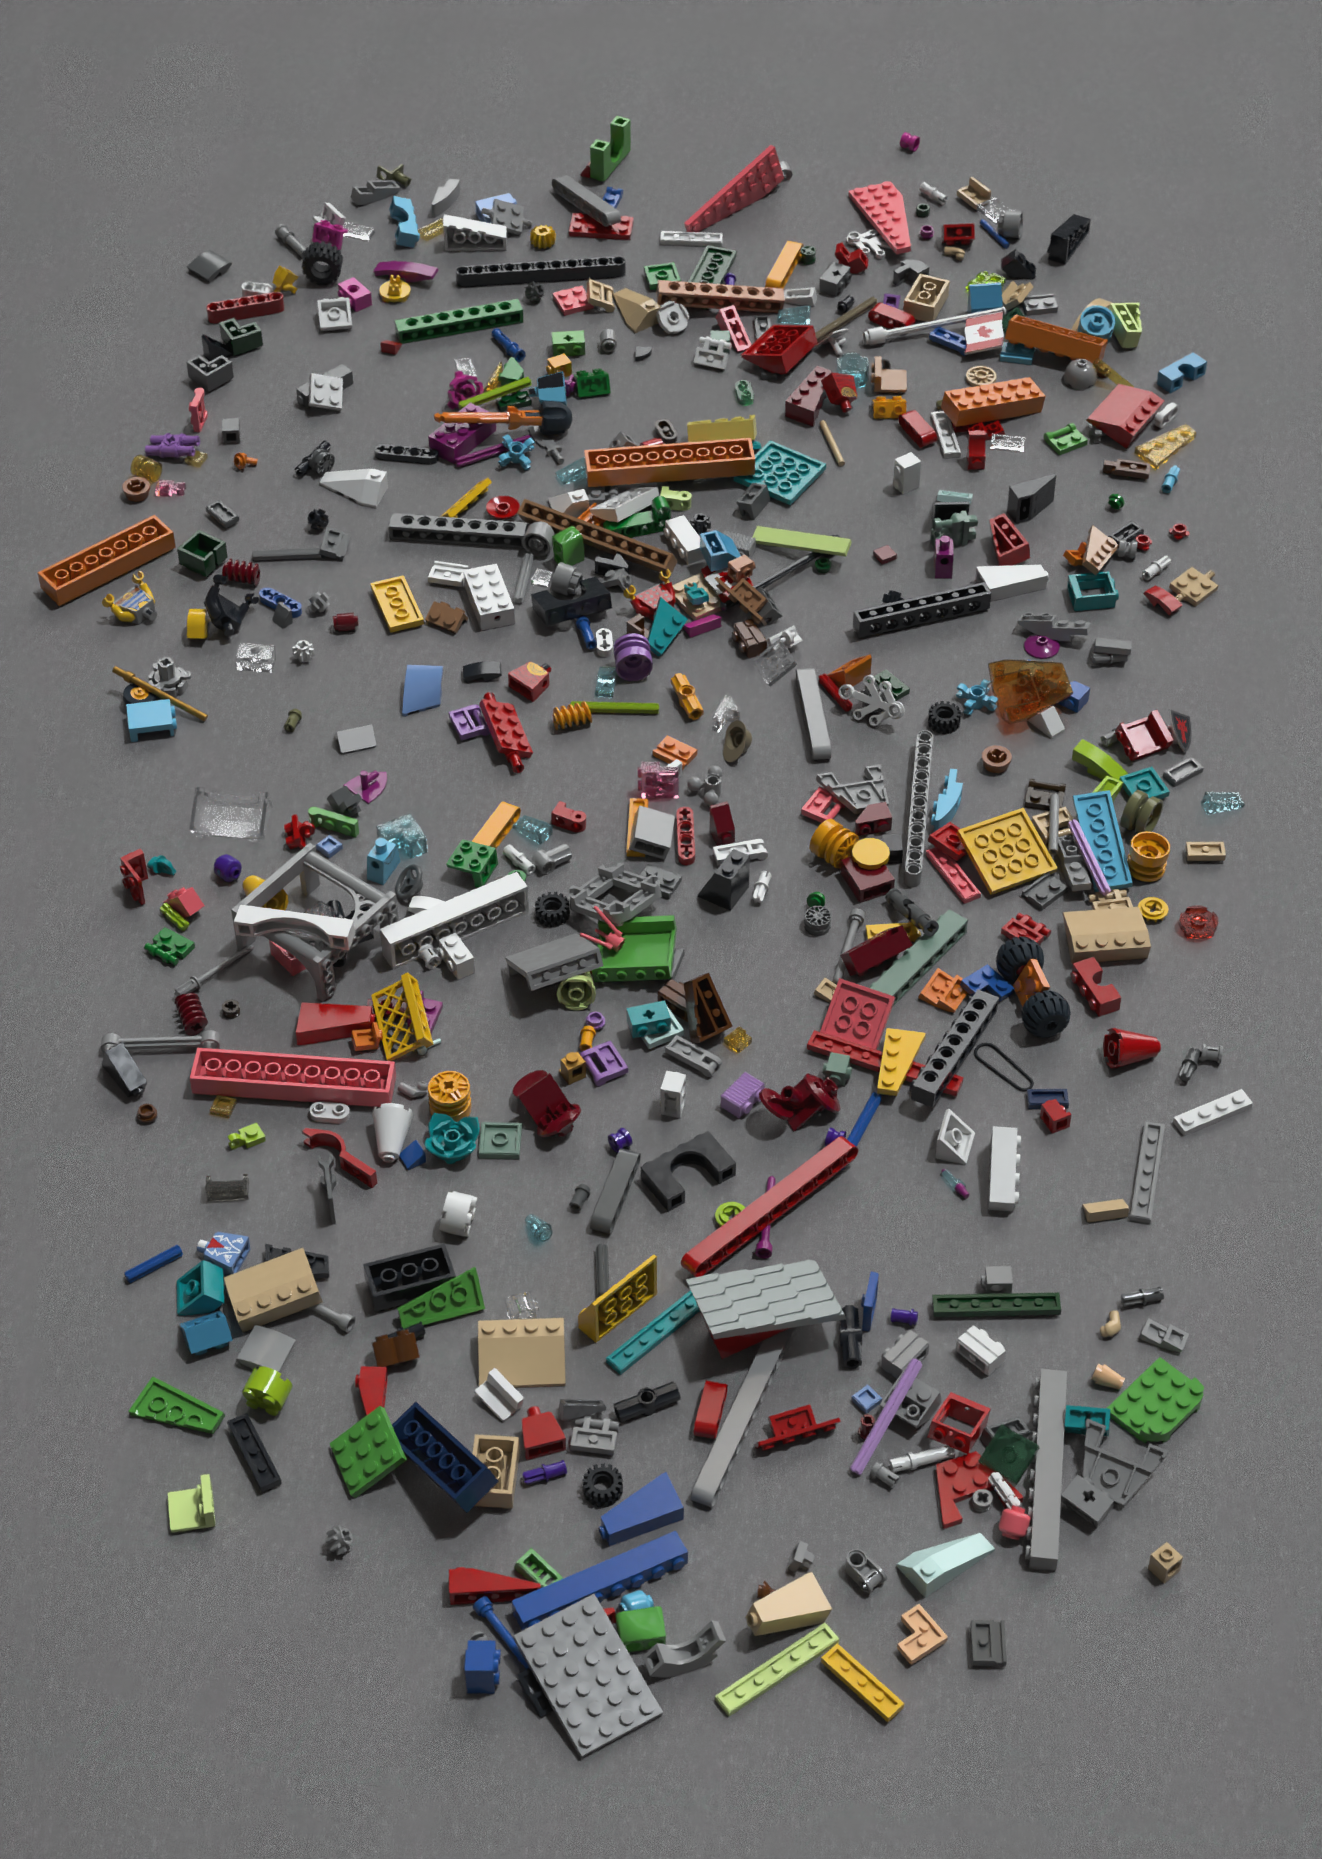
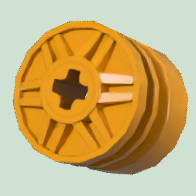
[809,819,859,868]
[1127,831,1170,882]
[428,1071,472,1122]

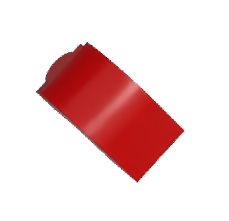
[835,242,869,274]

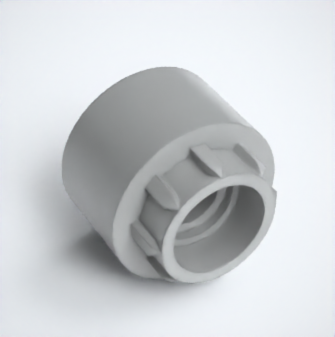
[998,210,1023,238]
[522,521,555,556]
[551,562,583,596]

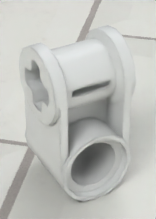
[242,282,273,297]

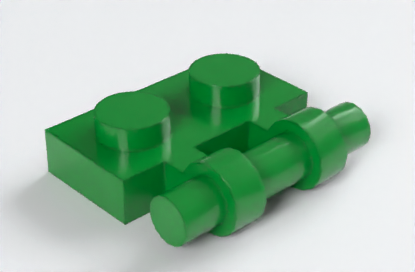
[144,927,195,965]

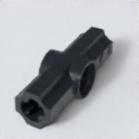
[839,1305,862,1369]
[613,1382,681,1422]

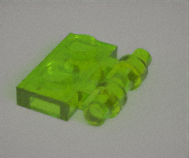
[966,271,1006,291]

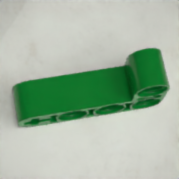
[603,496,671,538]

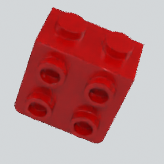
[120,849,148,905]

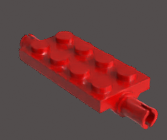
[479,692,533,773]

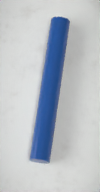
[980,219,1010,249]

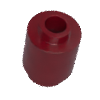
[333,612,359,631]

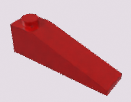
[355,1366,388,1416]
[449,1567,541,1605]

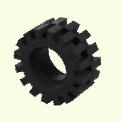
[928,701,961,734]
[535,892,570,927]
[583,1463,623,1507]

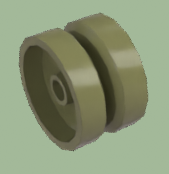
[1120,790,1163,834]

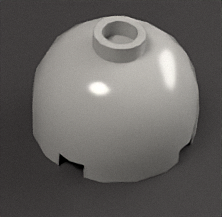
[1064,359,1097,390]

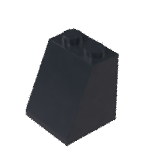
[698,849,750,911]

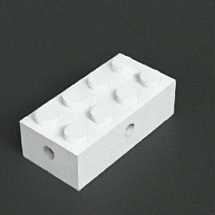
[463,564,515,631]

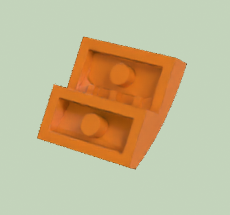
[918,968,967,1013]

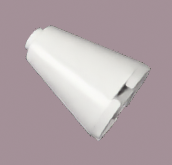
[372,1103,413,1162]

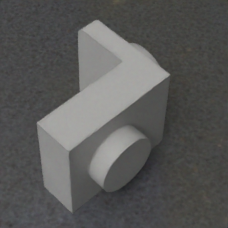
[602,568,632,592]

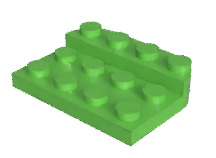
[1107,1357,1204,1443]

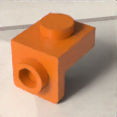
[1063,542,1086,566]
[351,1022,383,1051]

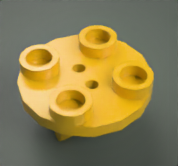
[379,275,411,302]

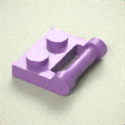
[448,704,490,740]
[580,1040,628,1086]

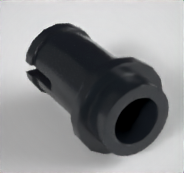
[837,295,855,313]

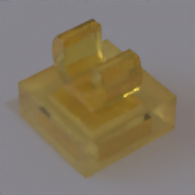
[724,1026,752,1053]

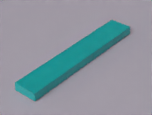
[606,1290,700,1375]

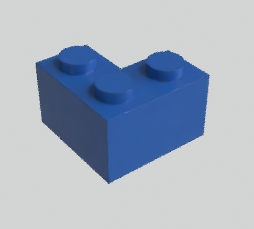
[465,1641,501,1694]

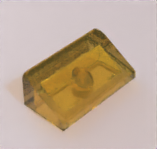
[484,362,503,393]

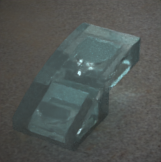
[595,667,617,698]

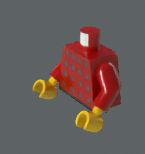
[623,569,676,621]

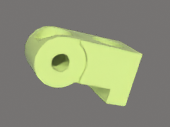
[660,486,692,511]

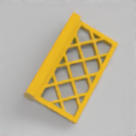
[371,972,434,1061]

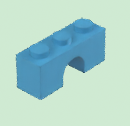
[1157,352,1207,394]

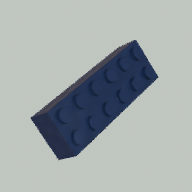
[392,1402,499,1513]

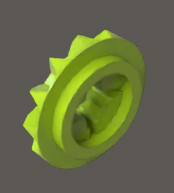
[715,1202,745,1227]

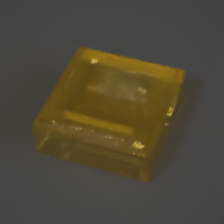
[185,450,208,468]
[210,1095,237,1118]

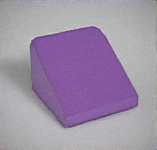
[883,293,901,309]

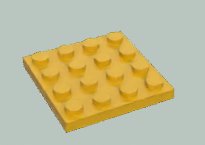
[957,808,1058,895]

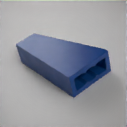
[598,1472,684,1547]

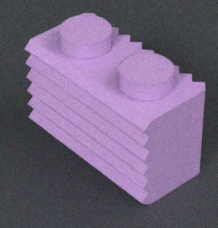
[721,1072,765,1118]

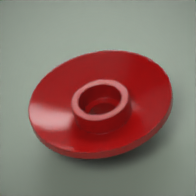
[486,496,520,519]

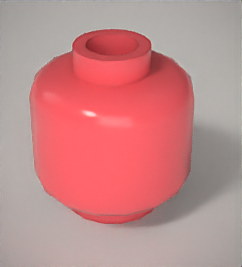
[998,1505,1031,1540]

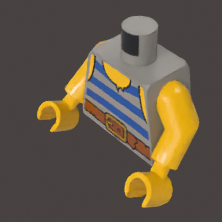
[102,571,157,624]

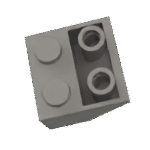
[880,1370,942,1428]

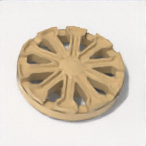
[966,366,997,387]

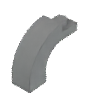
[643,1621,726,1677]

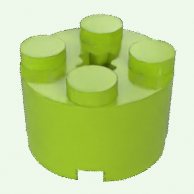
[242,1366,293,1416]

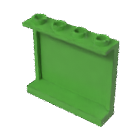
[592,915,677,982]

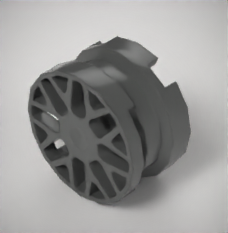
[309,448,335,475]
[804,906,831,936]

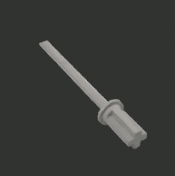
[174,945,254,996]

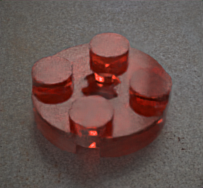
[1179,905,1218,939]

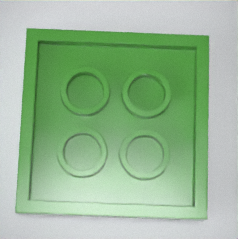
[330,1406,407,1498]

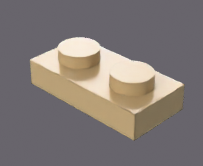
[1185,842,1226,861]

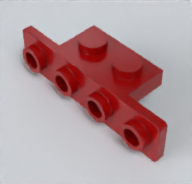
[754,1404,841,1451]

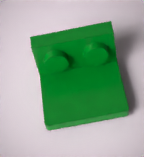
[573,368,611,397]
[446,839,498,888]

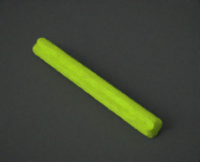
[458,377,532,410]
[571,701,659,714]

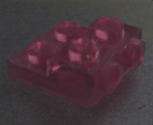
[638,762,679,798]

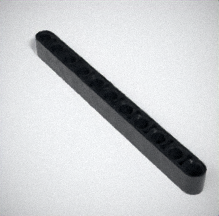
[456,256,626,287]

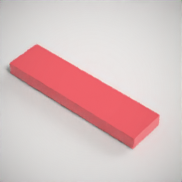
[926,847,981,904]

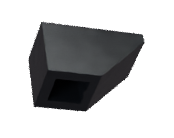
[1001,249,1036,279]

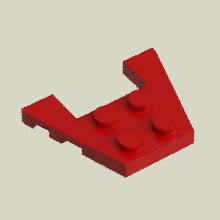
[935,1451,1023,1529]

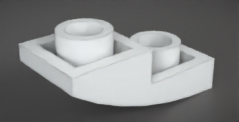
[407,896,445,914]

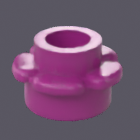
[919,225,934,239]

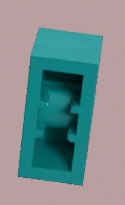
[626,1000,671,1038]

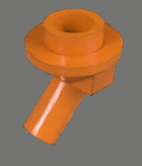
[233,453,258,469]

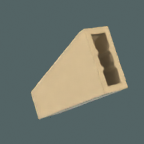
[745,1572,832,1636]

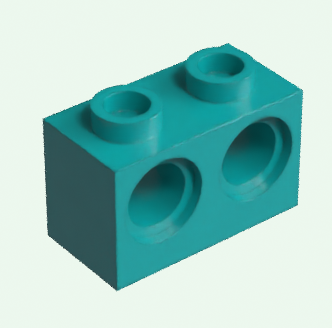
[1065,1405,1110,1437]

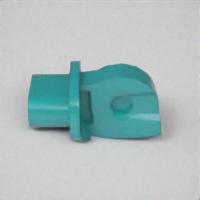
[147,855,177,875]

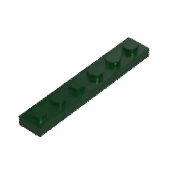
[932,1292,1061,1317]

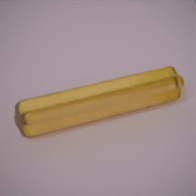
[1092,358,1134,387]

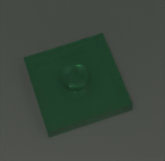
[978,1424,1040,1485]

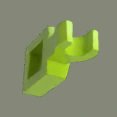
[228,1122,266,1150]

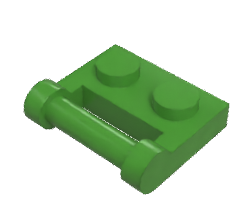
[1043,423,1088,455]

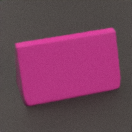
[682,614,721,638]

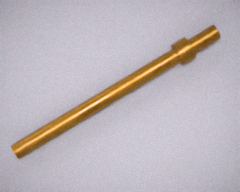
[112,666,208,722]

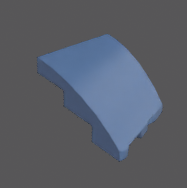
[402,665,443,716]

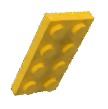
[370,575,424,632]

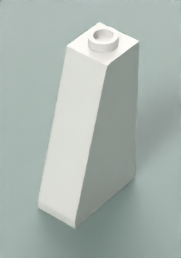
[975,565,1049,601]

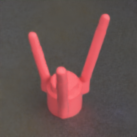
[580,906,625,952]

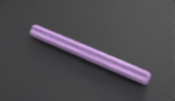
[850,1358,922,1475]

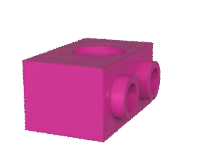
[338,277,372,312]

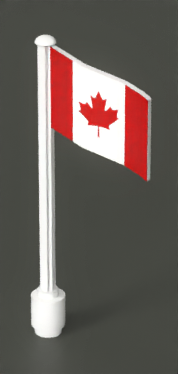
[863,306,1006,355]

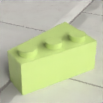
[1109,303,1142,348]

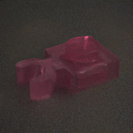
[155,480,186,496]

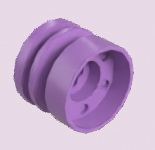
[613,633,653,681]

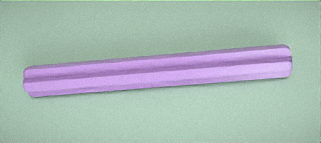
[1068,819,1111,896]

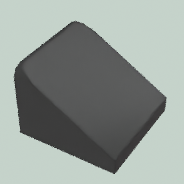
[273,602,293,629]

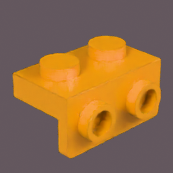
[872,396,906,419]

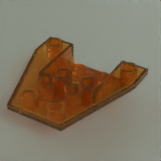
[988,659,1073,724]

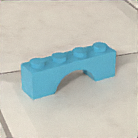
[389,196,420,248]

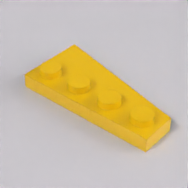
[877,1028,926,1096]

